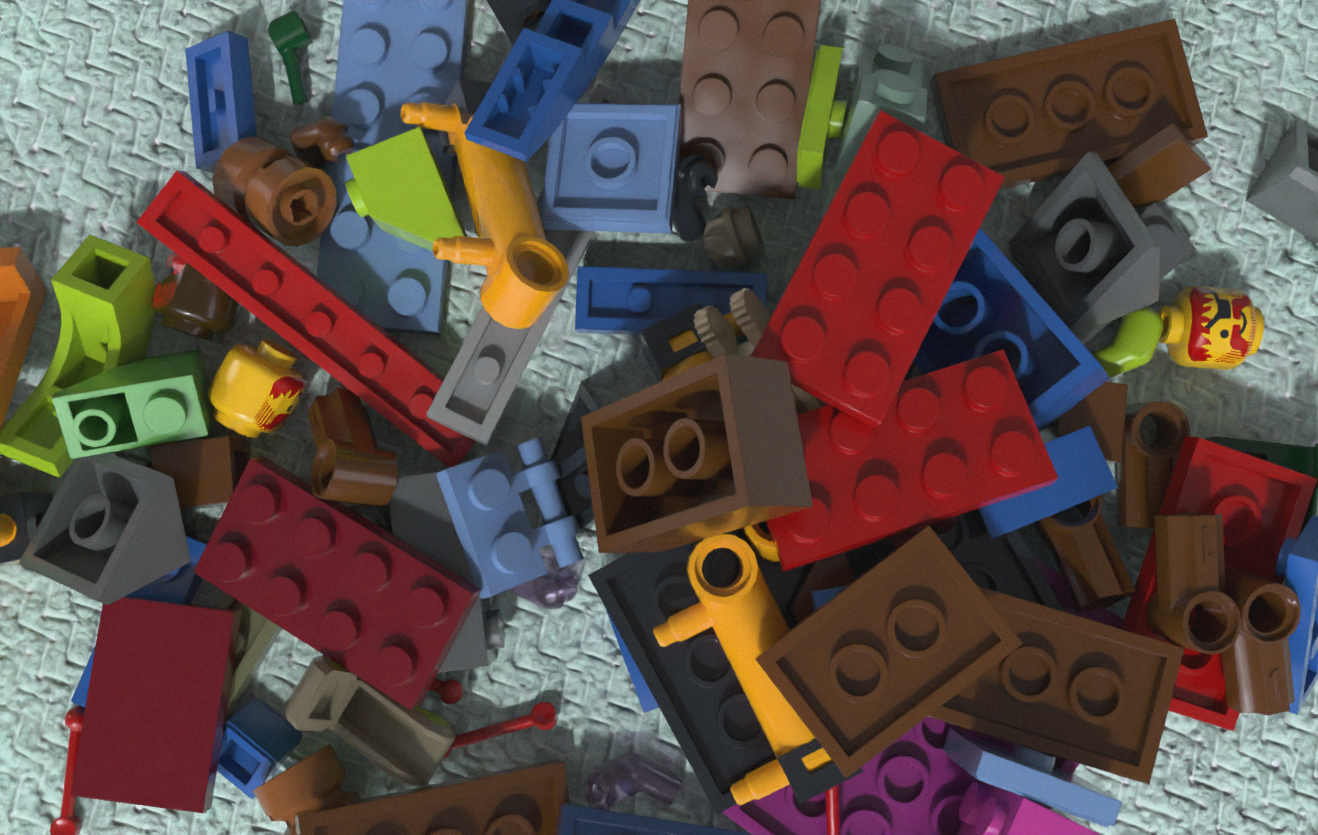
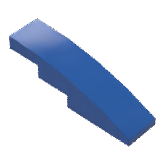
[464,0,641,162]

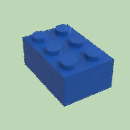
[913,228,1109,433]

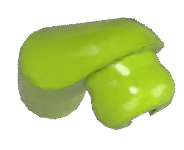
[1090,306,1163,379]

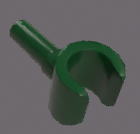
[268,11,313,105]

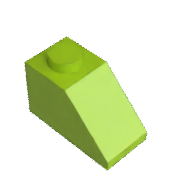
[345,127,469,265]

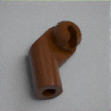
[290,116,355,168]

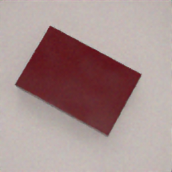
[71,595,242,814]

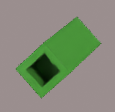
[52,349,215,459]

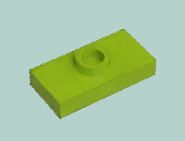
[797,45,847,190]

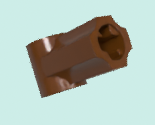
[308,388,398,508]
[1117,401,1190,528]
[1034,495,1136,613]
[1145,513,1242,655]
[1222,568,1301,716]

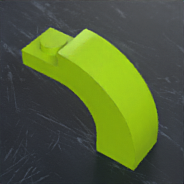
[0,234,155,478]

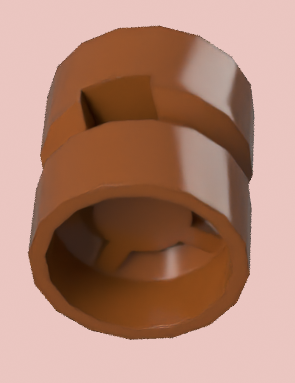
[212,136,337,247]
[252,744,361,835]

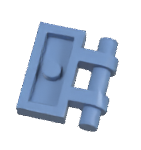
[436,437,584,599]

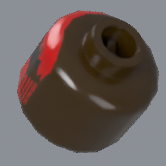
[152,252,242,342]

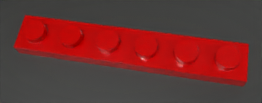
[136,170,477,468]

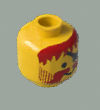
[1159,286,1264,370]
[207,339,306,438]

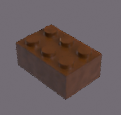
[581,353,813,553]

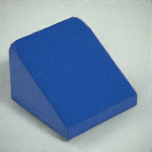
[217,698,303,800]

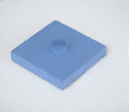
[540,102,683,234]
[943,728,1122,828]

